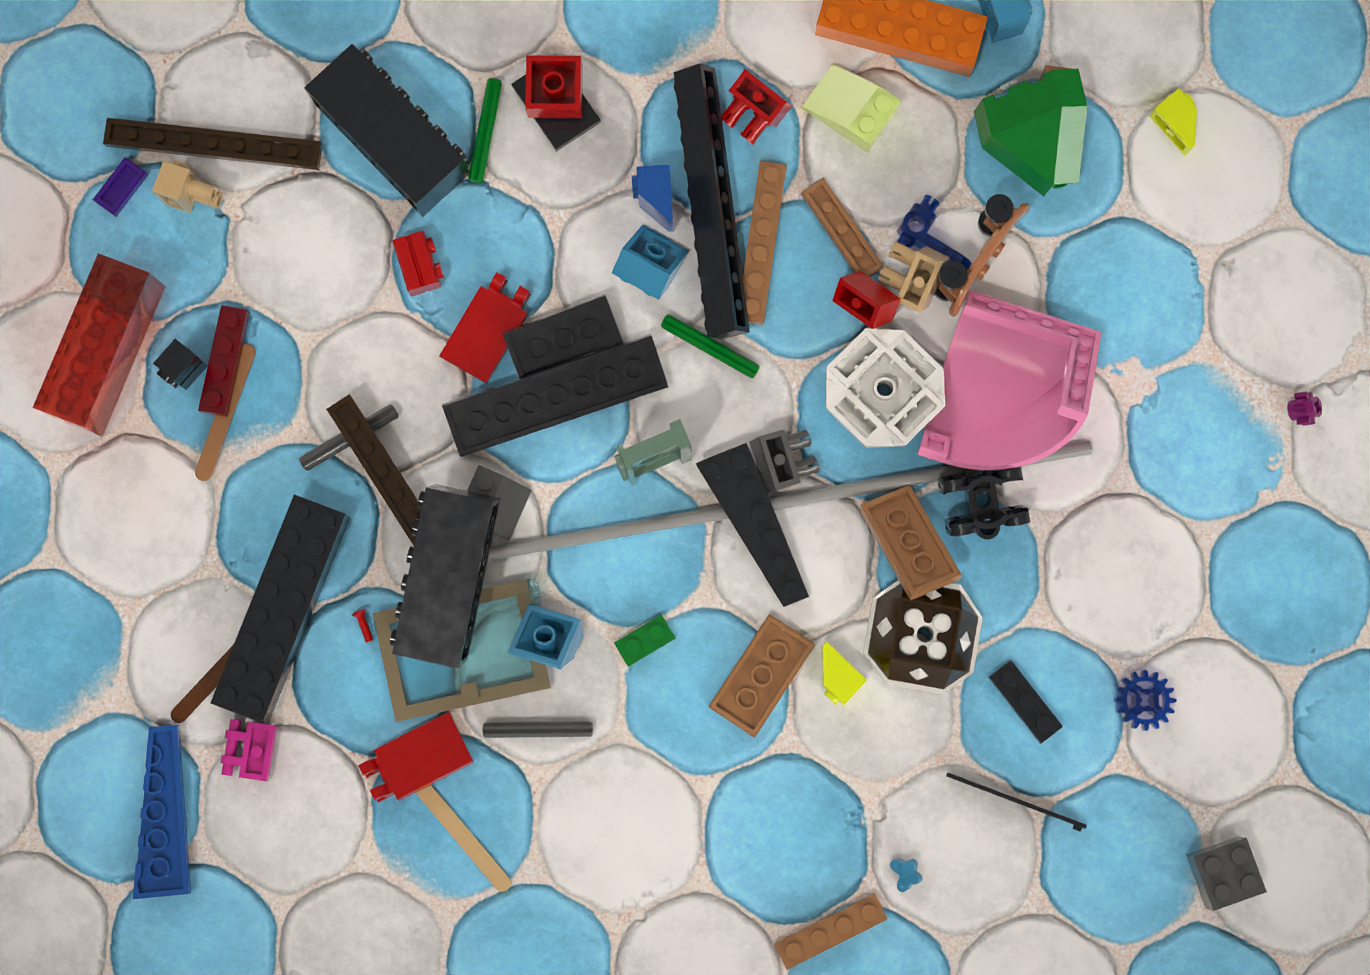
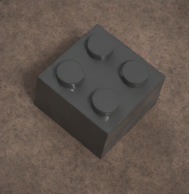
[1186,836,1267,911]

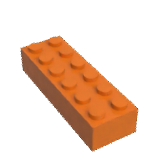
[815,0,988,77]

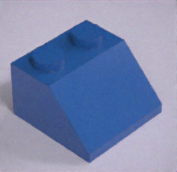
[632,165,674,232]

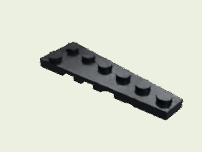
[696,443,809,607]

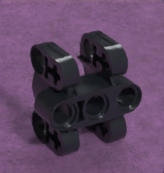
[937,466,1030,539]

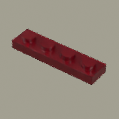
[198,305,250,417]

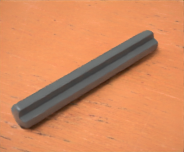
[299,405,399,471]
[482,722,593,738]

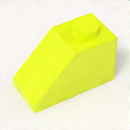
[1149,88,1197,156]
[821,642,867,705]

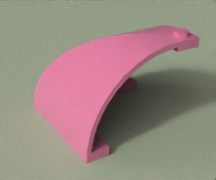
[917,290,1102,470]

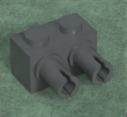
[750,429,820,494]

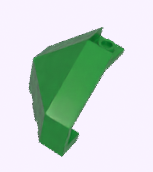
[974,68,1087,197]

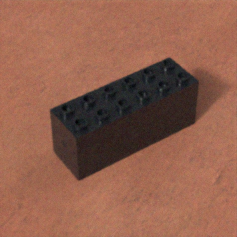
[304,44,469,217]
[390,484,501,669]

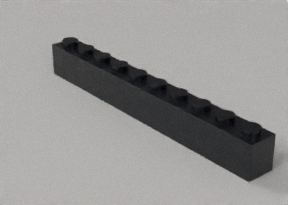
[673,63,750,339]

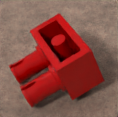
[721,69,792,145]

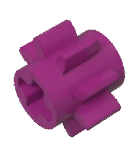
[1287,391,1322,426]

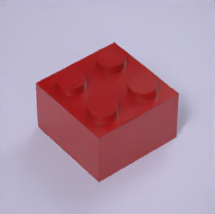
[525,55,583,118]

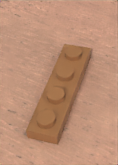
[774,893,887,970]

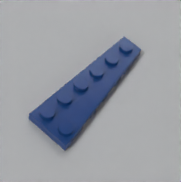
[133,725,191,899]

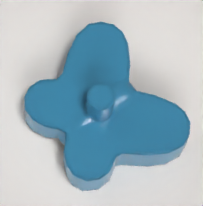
[890,858,923,892]

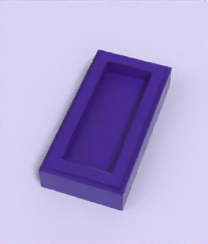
[92,157,149,217]

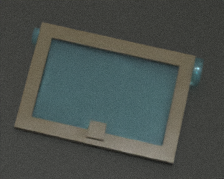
[369,577,551,722]

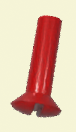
[352,609,373,643]

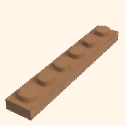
[743,161,787,325]

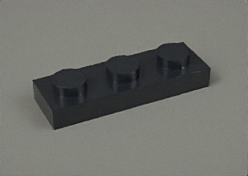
[988,660,1063,744]

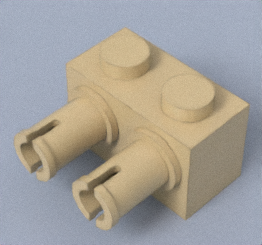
[152,160,223,213]
[878,241,950,313]

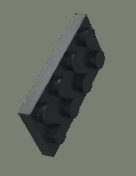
[502,294,623,378]

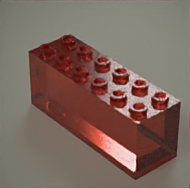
[32,253,166,437]

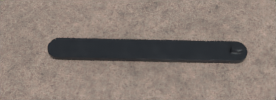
[946,772,1087,832]

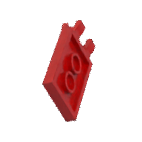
[439,272,531,384]
[358,712,474,803]

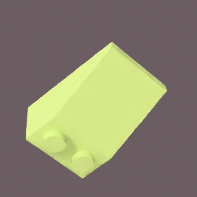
[802,64,901,153]

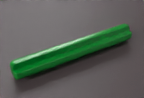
[468,78,502,183]
[661,314,760,378]

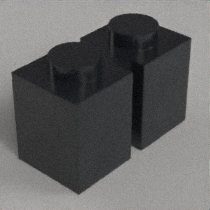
[153,338,208,390]

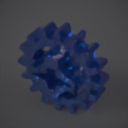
[1113,670,1177,731]

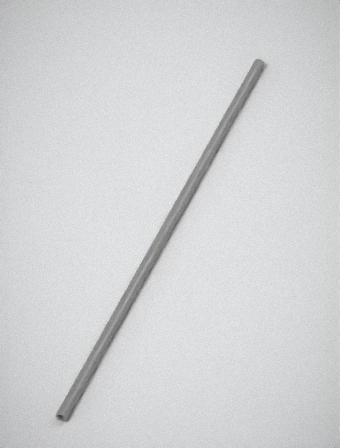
[488,441,1092,561]

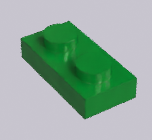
[614,614,676,667]

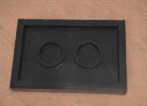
[511,55,601,152]

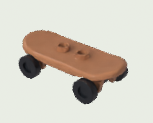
[934,194,1030,317]

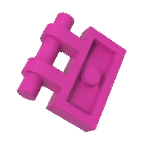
[220,719,277,781]

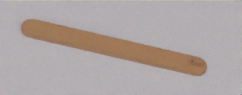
[195,344,256,481]

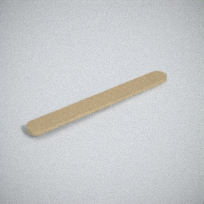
[416,785,511,892]

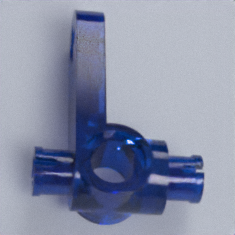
[897,194,972,270]

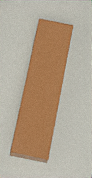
[801,178,884,277]

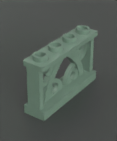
[614,419,692,486]

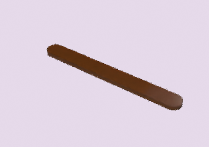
[171,644,234,723]

